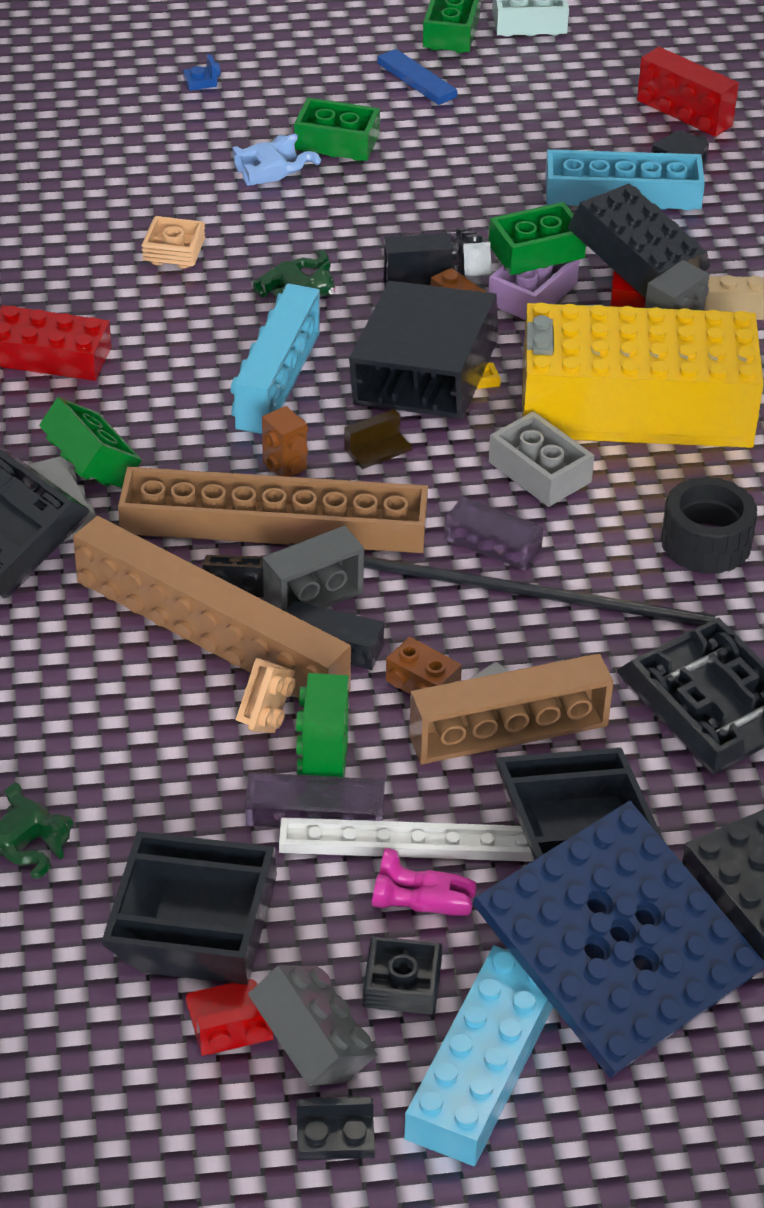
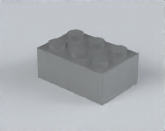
[488,411,594,507]

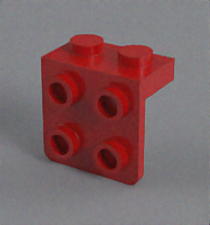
[186,979,274,1056]

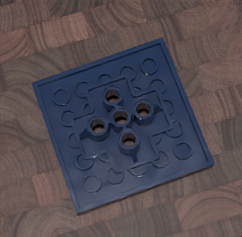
[472,801,764,1079]

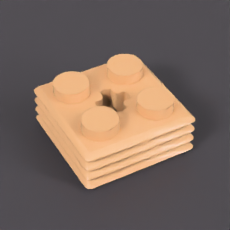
[141,216,206,268]

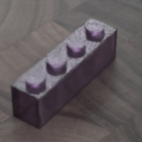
[245,772,385,827]

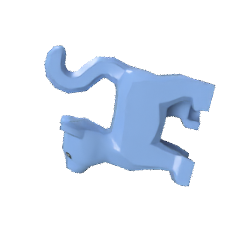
[232,134,321,186]

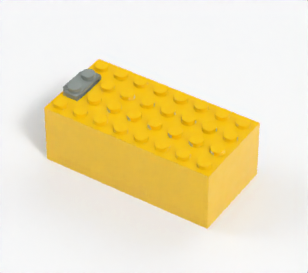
[522,303,764,448]

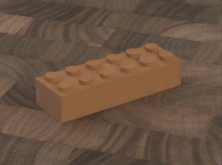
[409,653,613,765]

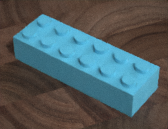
[545,150,705,210]
[231,283,320,434]
[404,945,553,1167]

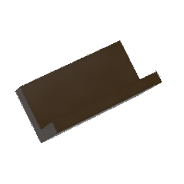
[344,409,412,469]

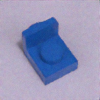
[183,54,221,91]

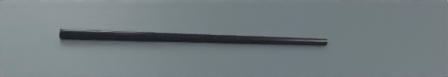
[289,543,716,626]

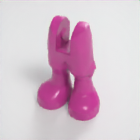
[372,847,477,916]

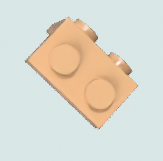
[236,658,295,733]

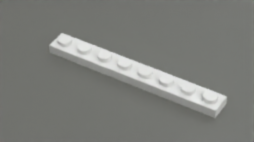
[279,818,534,862]

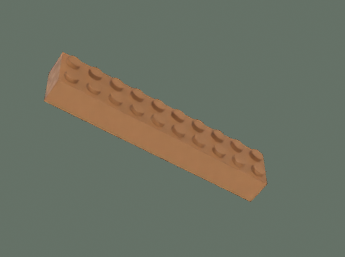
[118,467,428,553]
[73,515,351,698]

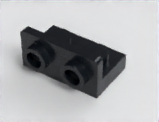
[202,555,264,597]
[296,1096,375,1161]

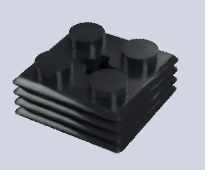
[362,936,443,1015]

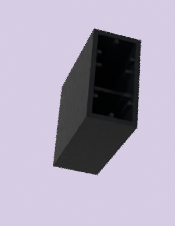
[349,281,498,419]

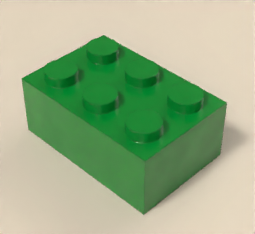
[423,0,481,53]
[294,97,380,161]
[488,202,586,275]
[39,397,142,488]
[296,673,349,794]

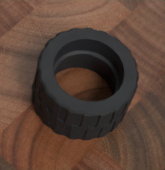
[661,477,757,574]

